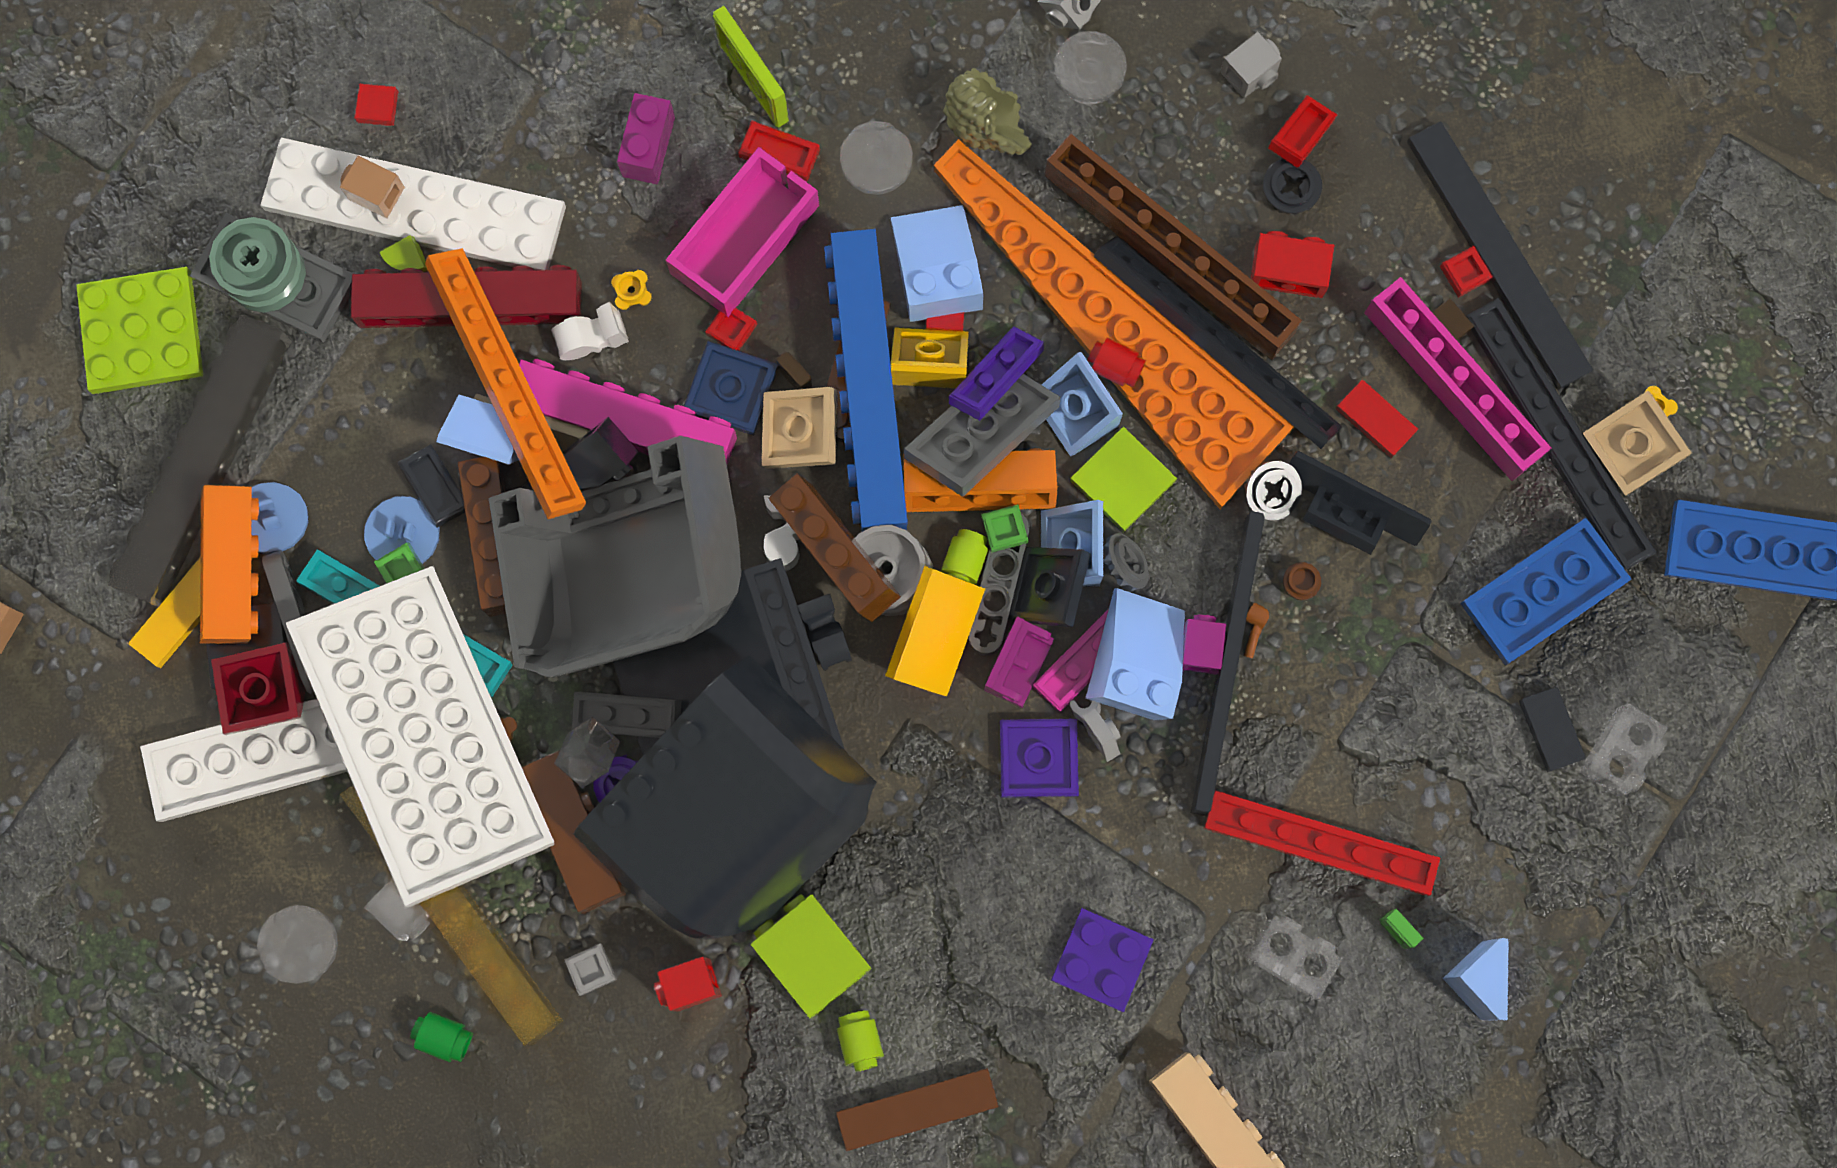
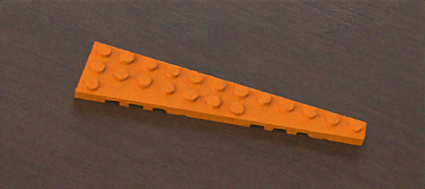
[934,139,1294,510]

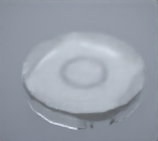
[1054,31,1127,104]
[840,121,913,195]
[257,905,338,984]

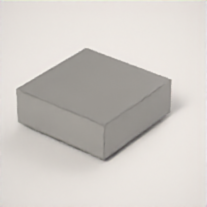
[564,944,617,996]

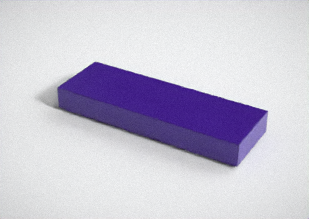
[949,326,1044,421]

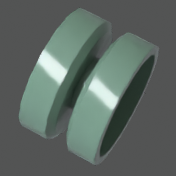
[209,217,306,313]

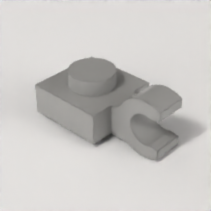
[1070,700,1121,762]

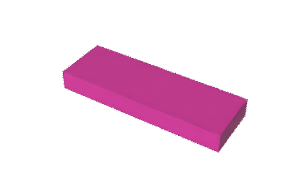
[1032,609,1109,713]

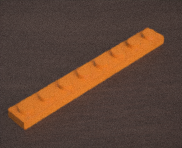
[425,248,586,519]

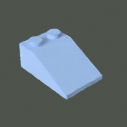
[891,205,983,322]
[1086,588,1185,720]

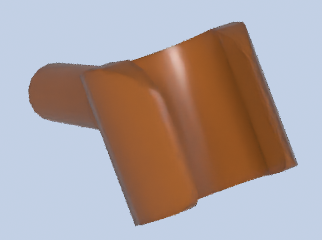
[1244,603,1269,659]

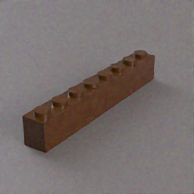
[1045,134,1302,360]

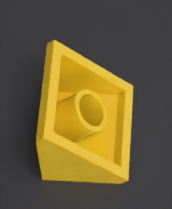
[891,328,968,388]

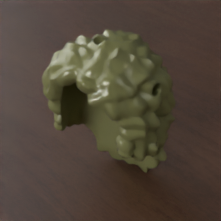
[943,68,1032,155]

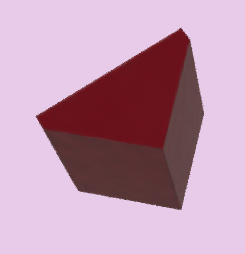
[211,643,306,735]

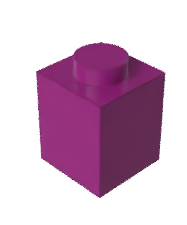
[1183,614,1226,675]

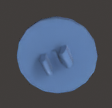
[251,482,309,554]
[364,497,440,564]

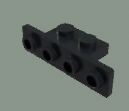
[1289,451,1432,555]

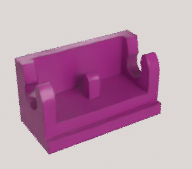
[984,617,1054,708]

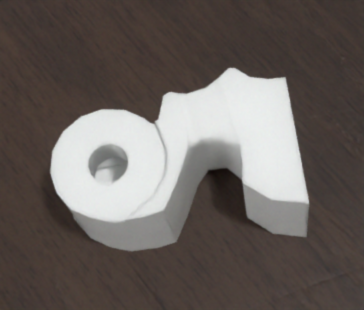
[551,302,629,360]
[764,495,800,571]

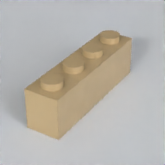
[1149,1052,1286,1168]

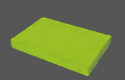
[713,6,789,128]

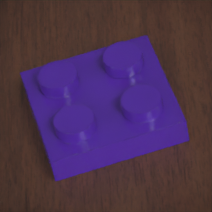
[1051,908,1154,1012]

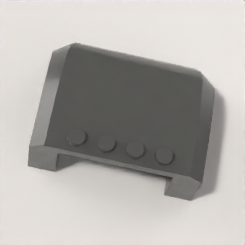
[489,435,741,678]

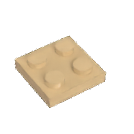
[762,387,837,469]
[1583,390,1693,496]

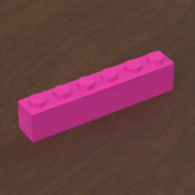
[1364,277,1551,481]
[519,359,737,465]

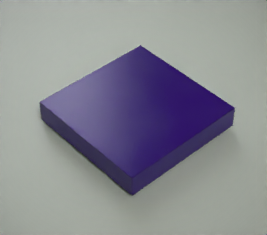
[1000,719,1079,798]

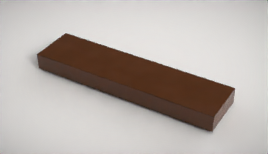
[836,1068,999,1151]

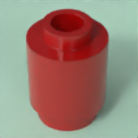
[1087,337,1146,387]

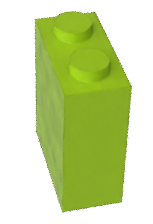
[751,894,872,1019]

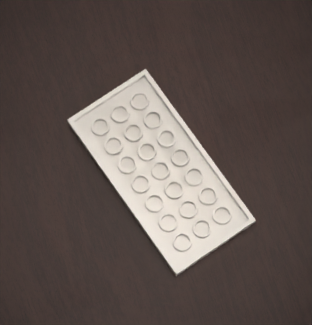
[286,566,554,908]

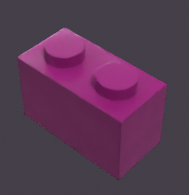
[617,93,675,185]

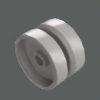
[855,525,933,616]

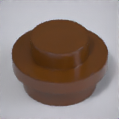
[1283,562,1321,600]

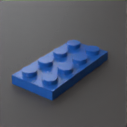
[1460,518,1632,666]

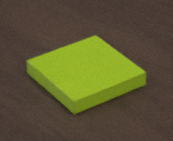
[1070,426,1177,533]

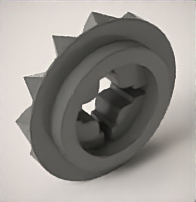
[1103,533,1149,592]

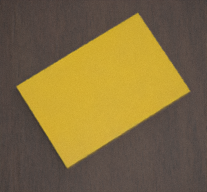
[885,566,985,697]

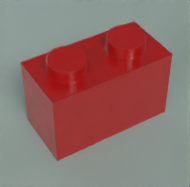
[1251,231,1334,298]
[654,957,722,1012]

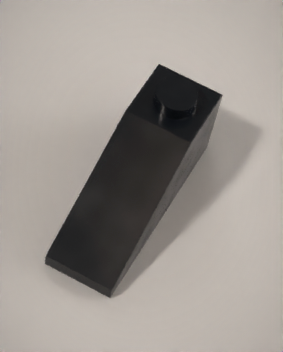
[520,417,638,491]

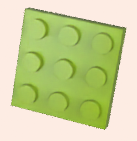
[76,267,204,394]

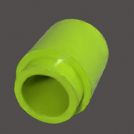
[941,529,988,584]
[837,1010,884,1072]

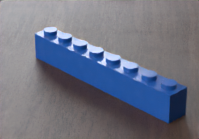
[824,229,908,532]

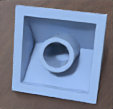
[1042,352,1123,456]
[436,395,519,464]
[1041,500,1103,586]
[1443,938,1508,1021]

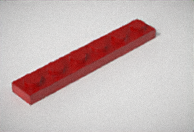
[1203,791,1440,896]

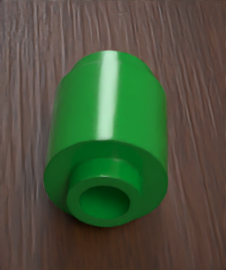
[410,1012,473,1062]

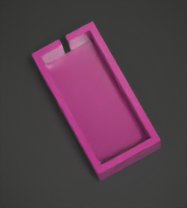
[666,147,819,317]

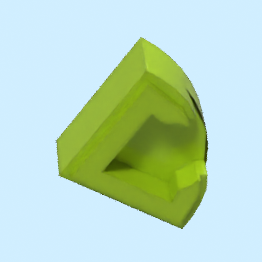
[379,235,428,272]

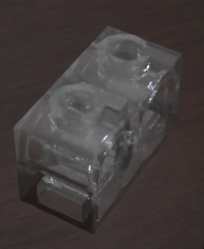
[1579,703,1668,797]
[1246,915,1343,1000]

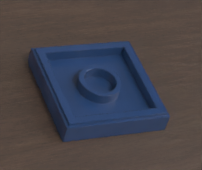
[684,341,778,436]

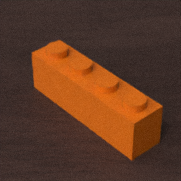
[903,448,1057,512]
[200,485,259,644]

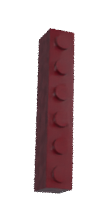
[351,265,582,328]

